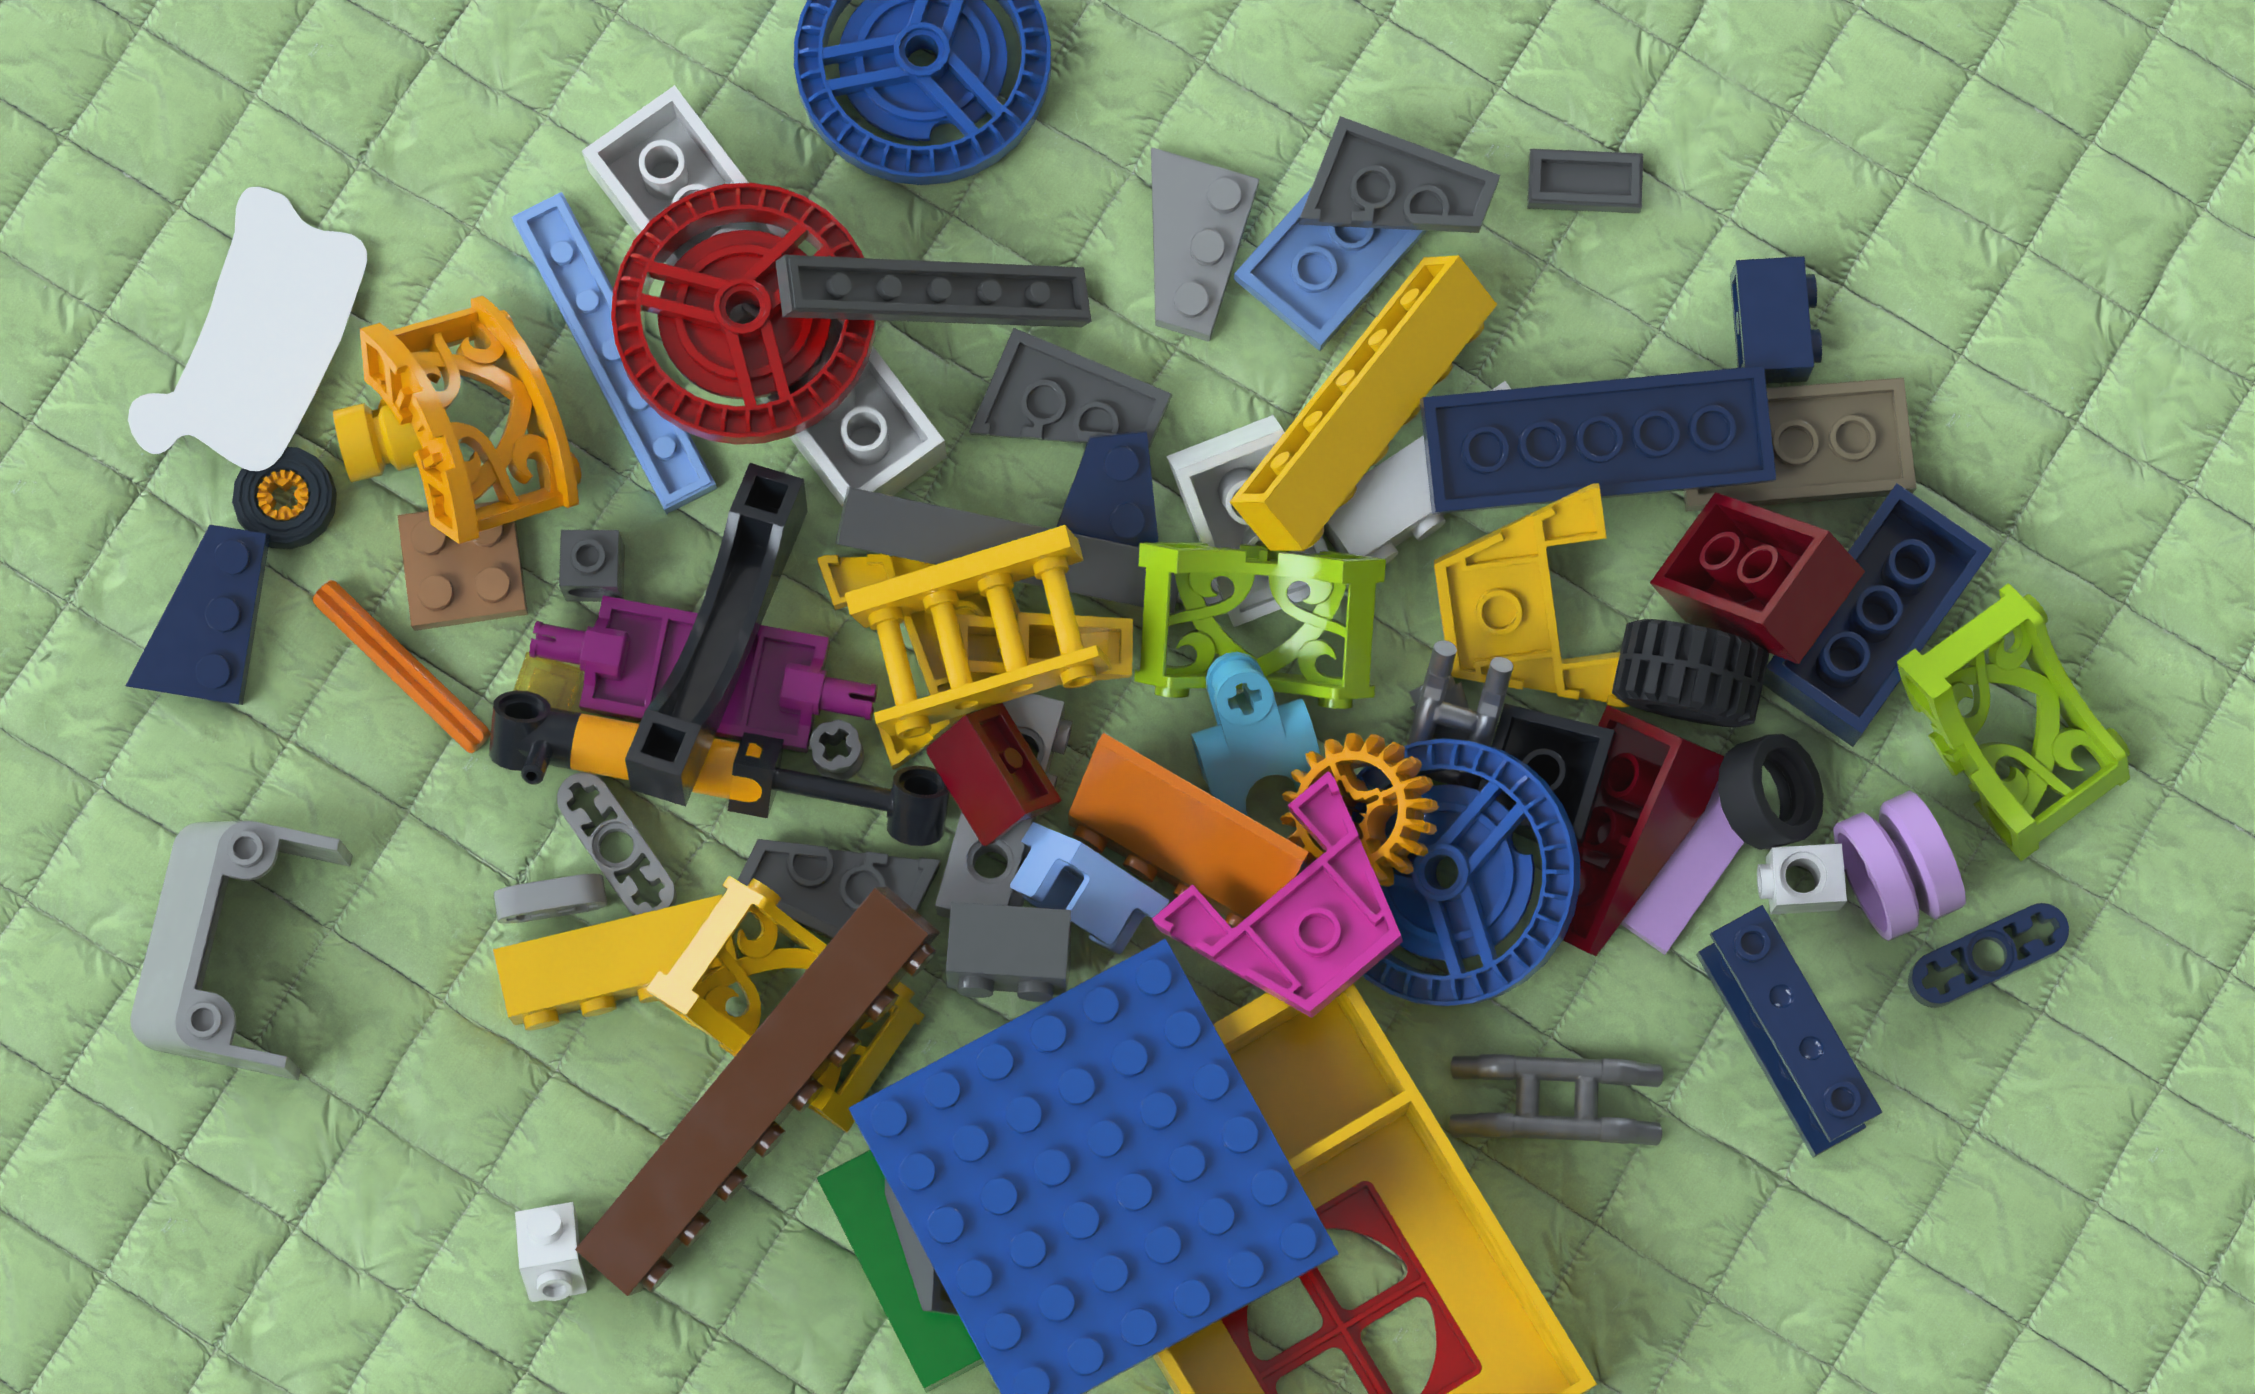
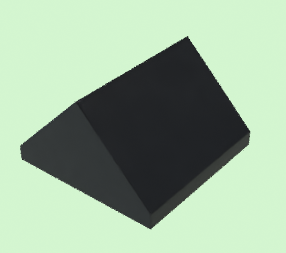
[1478,703,1616,843]

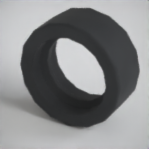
[1718,734,1824,850]

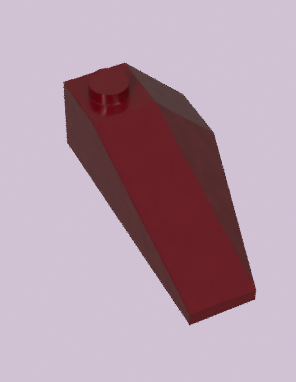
[1563,705,1724,956]

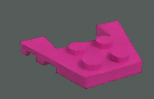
[1152,771,1403,1018]

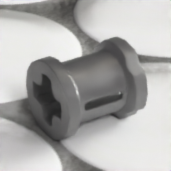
[810,720,864,780]

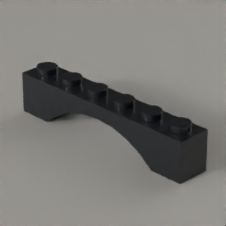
[625,463,808,807]

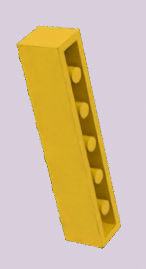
[1230,255,1497,551]

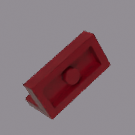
[926,703,1062,846]

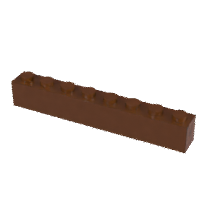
[575,886,940,1296]

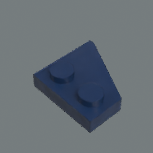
[1056,430,1159,547]

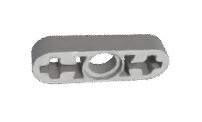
[557,772,677,916]

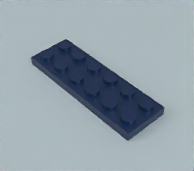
[1420,366,1777,515]

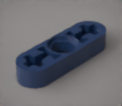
[1908,903,2069,1008]

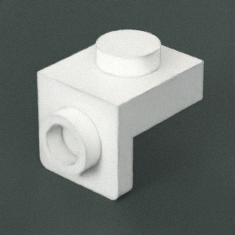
[515,1202,587,1302]

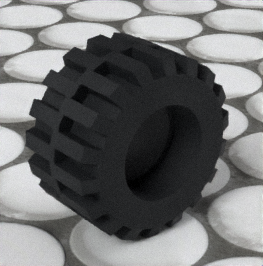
[1612,619,1769,728]

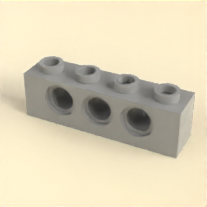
[935,693,1073,918]

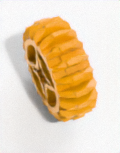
[1280,733,1439,887]

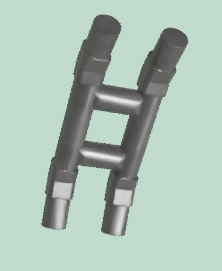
[1407,640,1513,790]
[1449,1054,1663,1146]

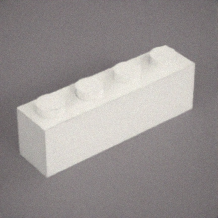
[1324,381,1511,564]

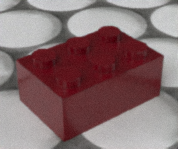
[1650,492,1865,664]

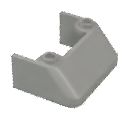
[130,821,353,1081]

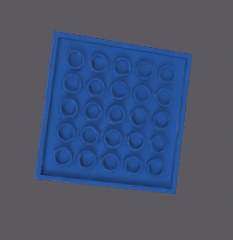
[849,938,1339,1394]

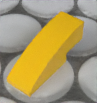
[956,612,1133,682]

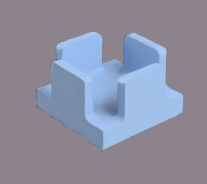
[1010,822,1170,954]

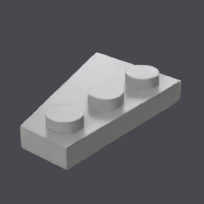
[1151,147,1259,342]

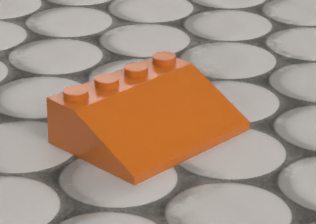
[1068,732,1309,928]

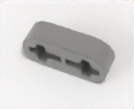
[494,874,607,924]

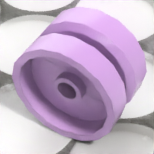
[1833,790,1966,941]

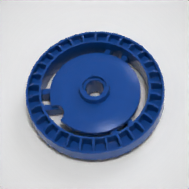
[794,0,1051,185]
[1352,739,1580,1006]

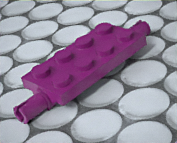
[529,596,878,753]

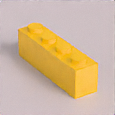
[493,894,739,1031]

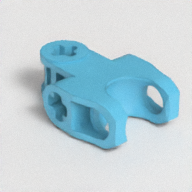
[1191,652,1321,816]

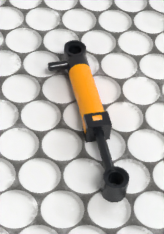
[489,690,950,846]

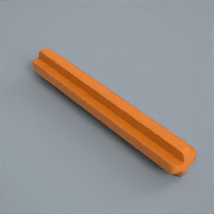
[312,580,491,753]

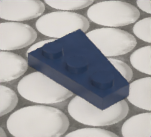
[125,525,271,705]

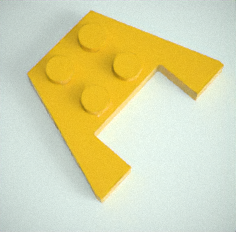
[1434,483,1629,708]
[817,554,1020,770]

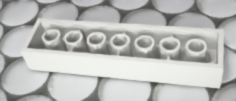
[582,85,947,508]

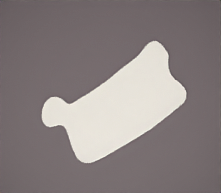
[128,187,367,471]

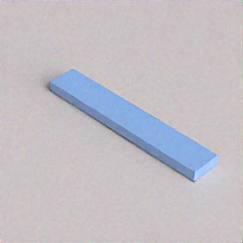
[511,192,717,514]

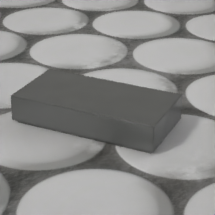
[1527,149,1643,213]

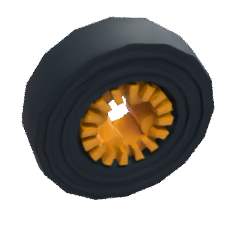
[232,447,337,550]

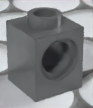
[559,530,625,602]

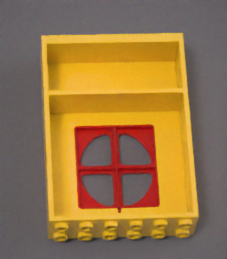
[1153,983,1597,1394]

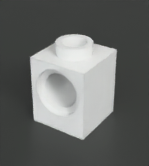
[1757,843,1847,914]

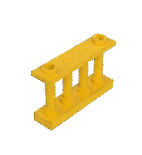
[845,525,1112,739]

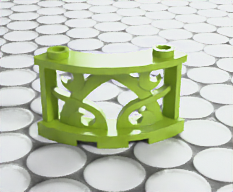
[1134,542,1386,709]
[1897,583,2130,861]

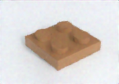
[397,501,528,631]

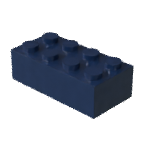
[1763,483,1993,747]

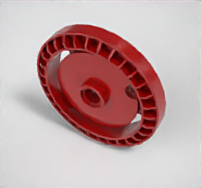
[611,183,876,445]

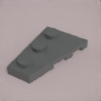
[1299,116,1500,233]
[969,328,1172,448]
[738,839,941,940]

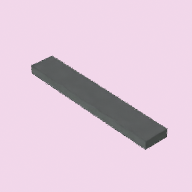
[775,255,1092,328]
[836,487,1178,613]

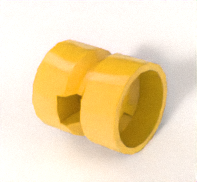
[333,398,423,483]

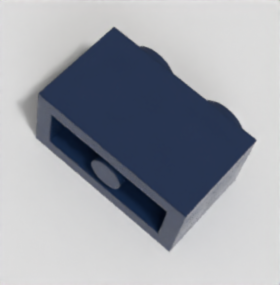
[1730,256,1822,384]

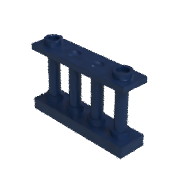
[1696,905,1882,1158]

